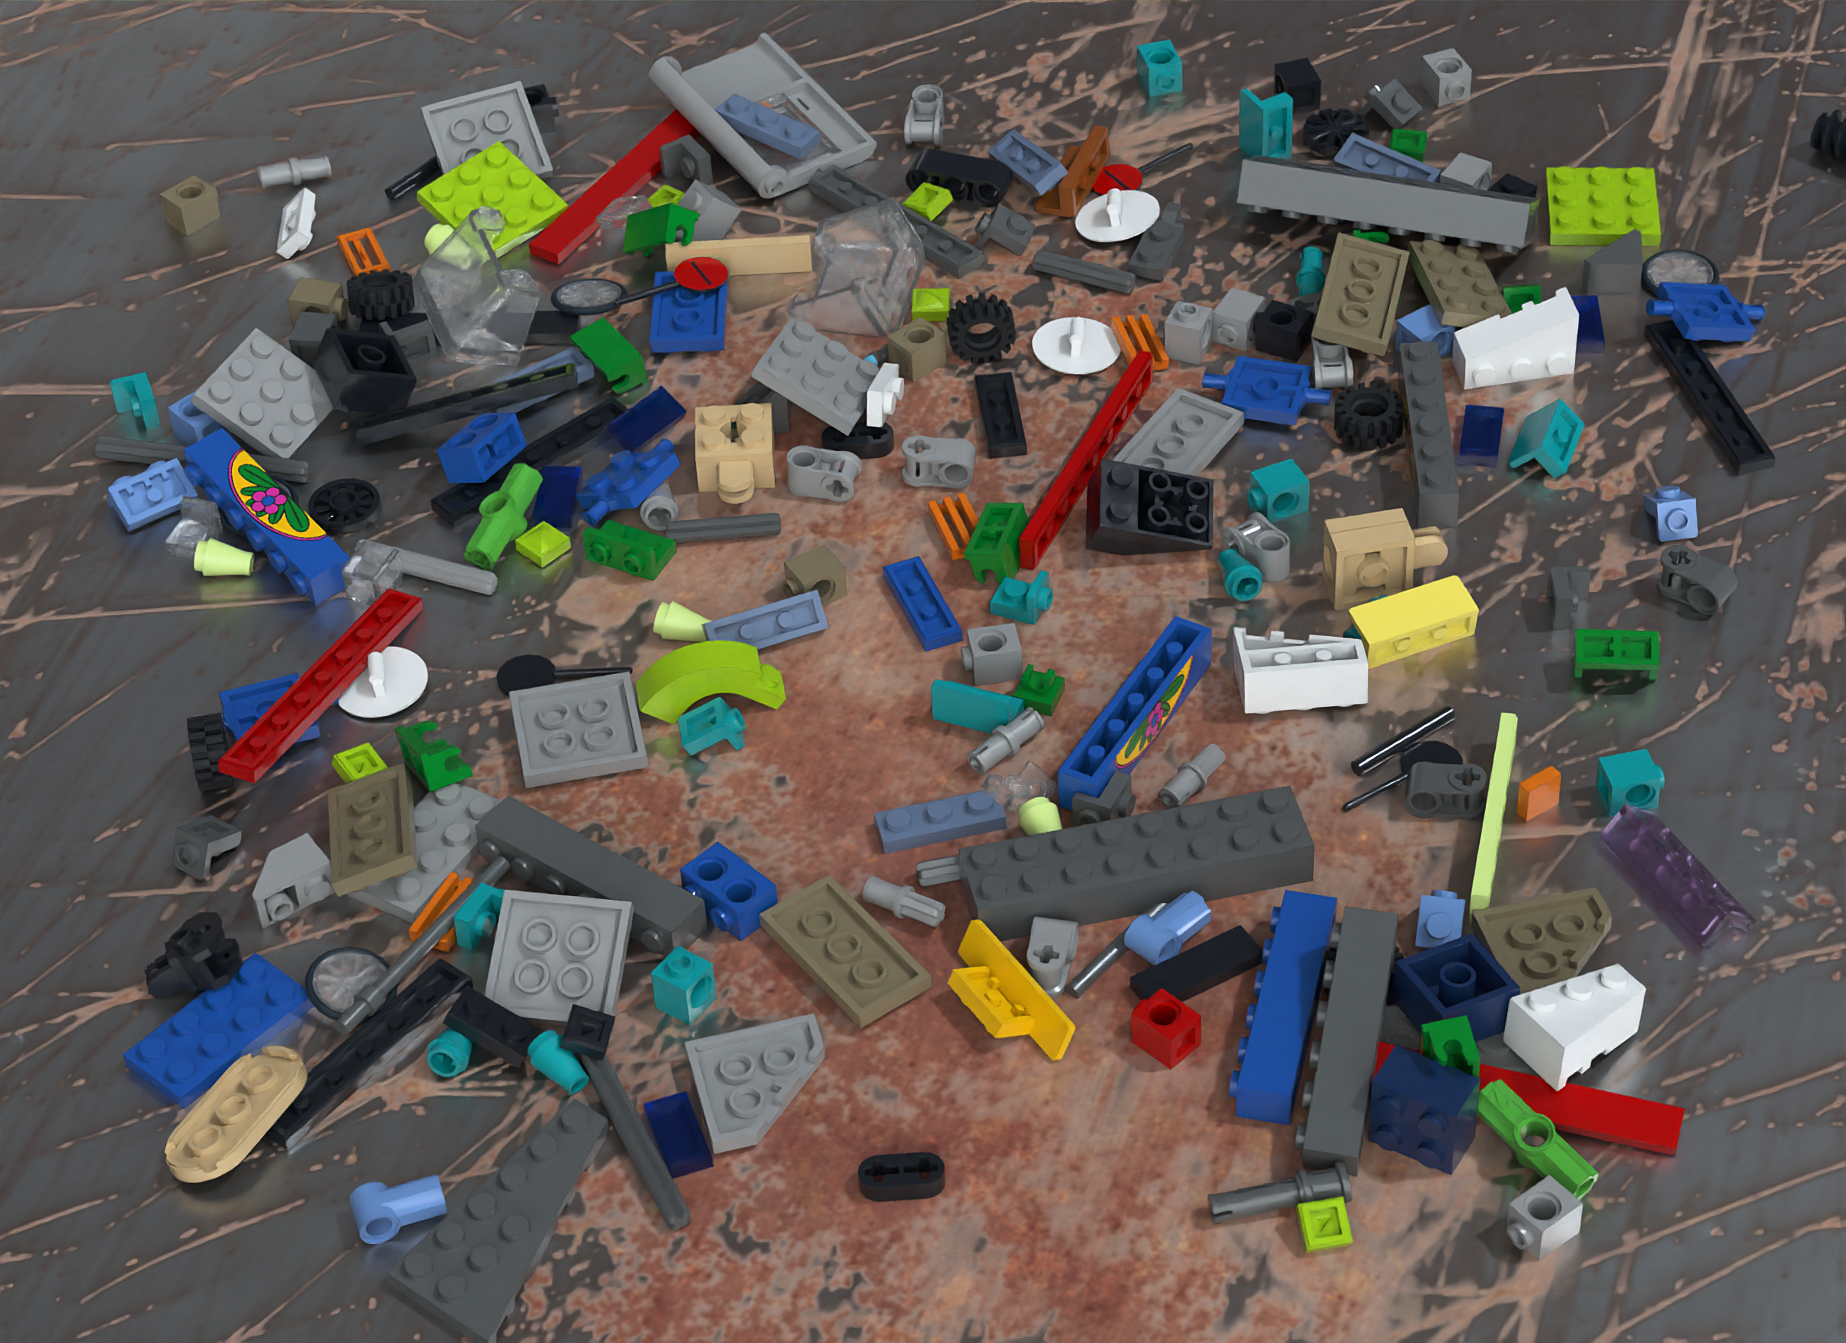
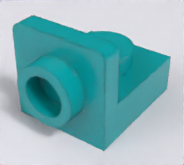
[110,372,161,431]
[990,570,1054,625]
[678,696,746,755]
[453,882,504,951]

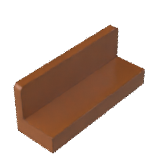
[1035,125,1110,218]

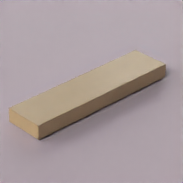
[665,235,812,276]

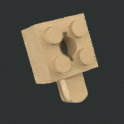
[695,403,775,504]
[1322,508,1448,611]

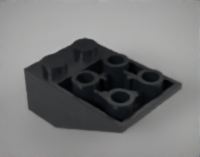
[1085,459,1214,556]

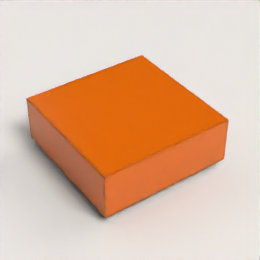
[1517,765,1561,821]

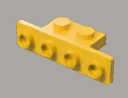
[947,919,1075,1061]

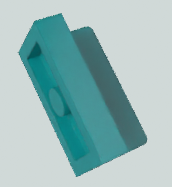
[1239,88,1293,159]
[1508,398,1585,478]
[931,679,1024,734]

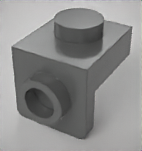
[1359,78,1423,129]
[974,204,1035,256]
[1072,771,1136,827]

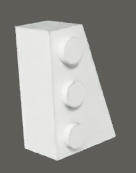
[1452,287,1579,390]
[1233,627,1368,714]
[1503,964,1646,1092]

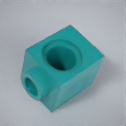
[1137,39,1182,97]
[1246,458,1310,523]
[1595,749,1665,817]
[651,946,717,1026]

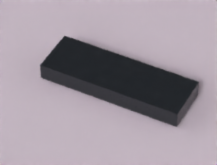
[975,372,1027,459]
[1130,925,1263,1002]

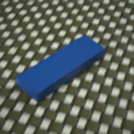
[882,556,963,652]

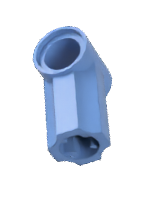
[1124,890,1211,966]
[349,1174,447,1244]

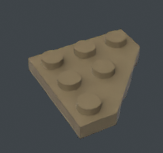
[1472,887,1612,995]

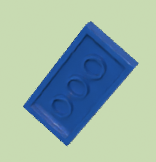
[123,952,314,1109]

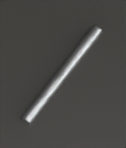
[1065,903,1168,999]

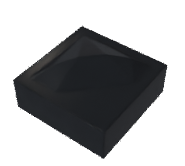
[560,1004,615,1061]

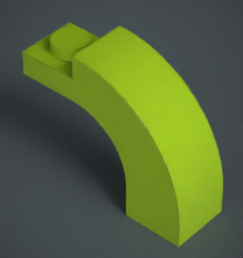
[636,640,786,725]

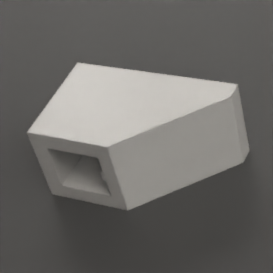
[663,179,742,247]
[252,833,335,929]

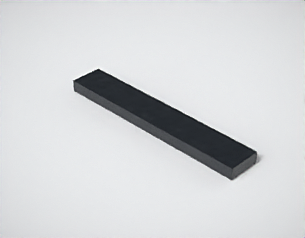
[359,311,581,346]
[1644,320,1776,476]
[355,362,578,446]
[430,397,637,529]
[264,958,473,1151]

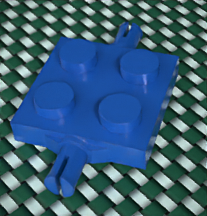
[1646,282,1765,342]
[1202,356,1332,426]
[576,438,681,526]
[219,673,339,743]

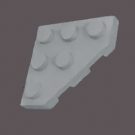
[684,1013,825,1154]

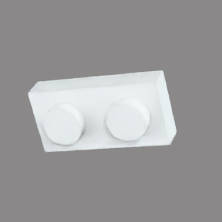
[276,187,316,259]
[867,363,904,427]

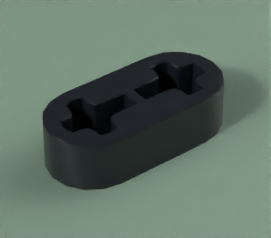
[821,422,894,459]
[858,1152,946,1202]

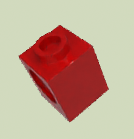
[1131,988,1201,1070]

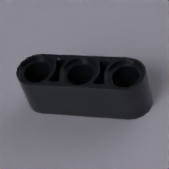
[905,149,1014,208]

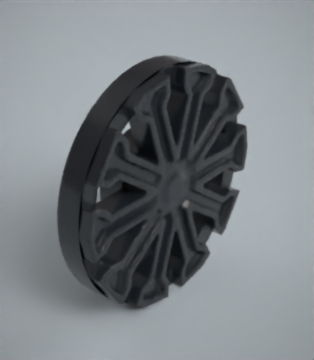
[1303,108,1369,156]
[308,478,381,535]

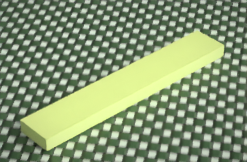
[1469,712,1518,924]

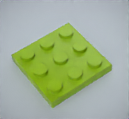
[417,141,568,266]
[1545,166,1661,246]

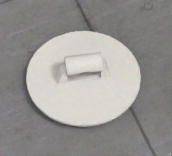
[1075,188,1160,242]
[1032,317,1121,374]
[338,647,428,718]

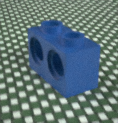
[436,412,527,483]
[680,842,778,941]

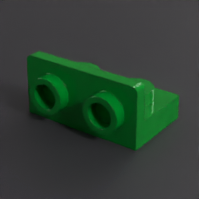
[582,520,677,581]

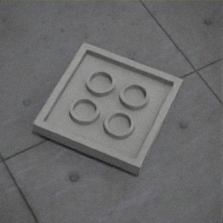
[420,81,553,180]
[750,316,879,436]
[190,328,335,459]
[509,672,648,788]
[484,889,634,1031]

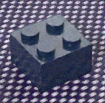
[1393,933,1520,1043]
[1369,1045,1480,1175]

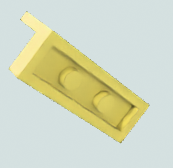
[1349,575,1479,669]

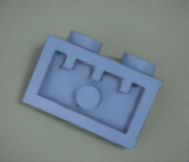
[107,458,198,532]

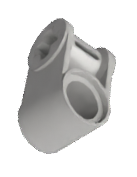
[904,84,944,146]
[1311,337,1353,390]
[902,435,976,489]
[787,445,863,502]
[1221,512,1290,582]
[1027,916,1079,998]

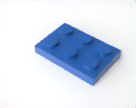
[650,269,729,353]

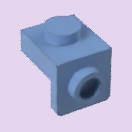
[1644,486,1698,542]
[1415,890,1465,950]

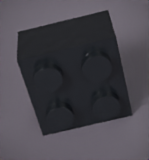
[313,328,417,415]

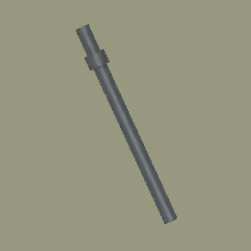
[335,856,510,1035]

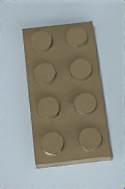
[1311,232,1410,356]
[1407,240,1512,327]
[328,762,418,897]
[759,874,932,1028]

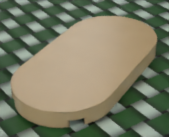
[164,1045,307,1183]

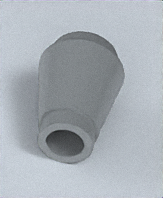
[640,481,679,531]

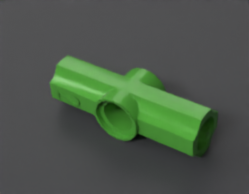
[463,463,543,570]
[1477,1079,1599,1200]

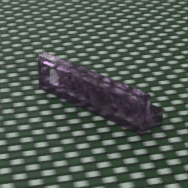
[1599,804,1757,949]

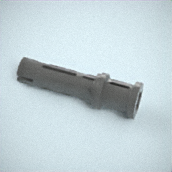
[1208,1161,1352,1224]

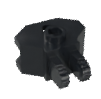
[145,912,243,999]

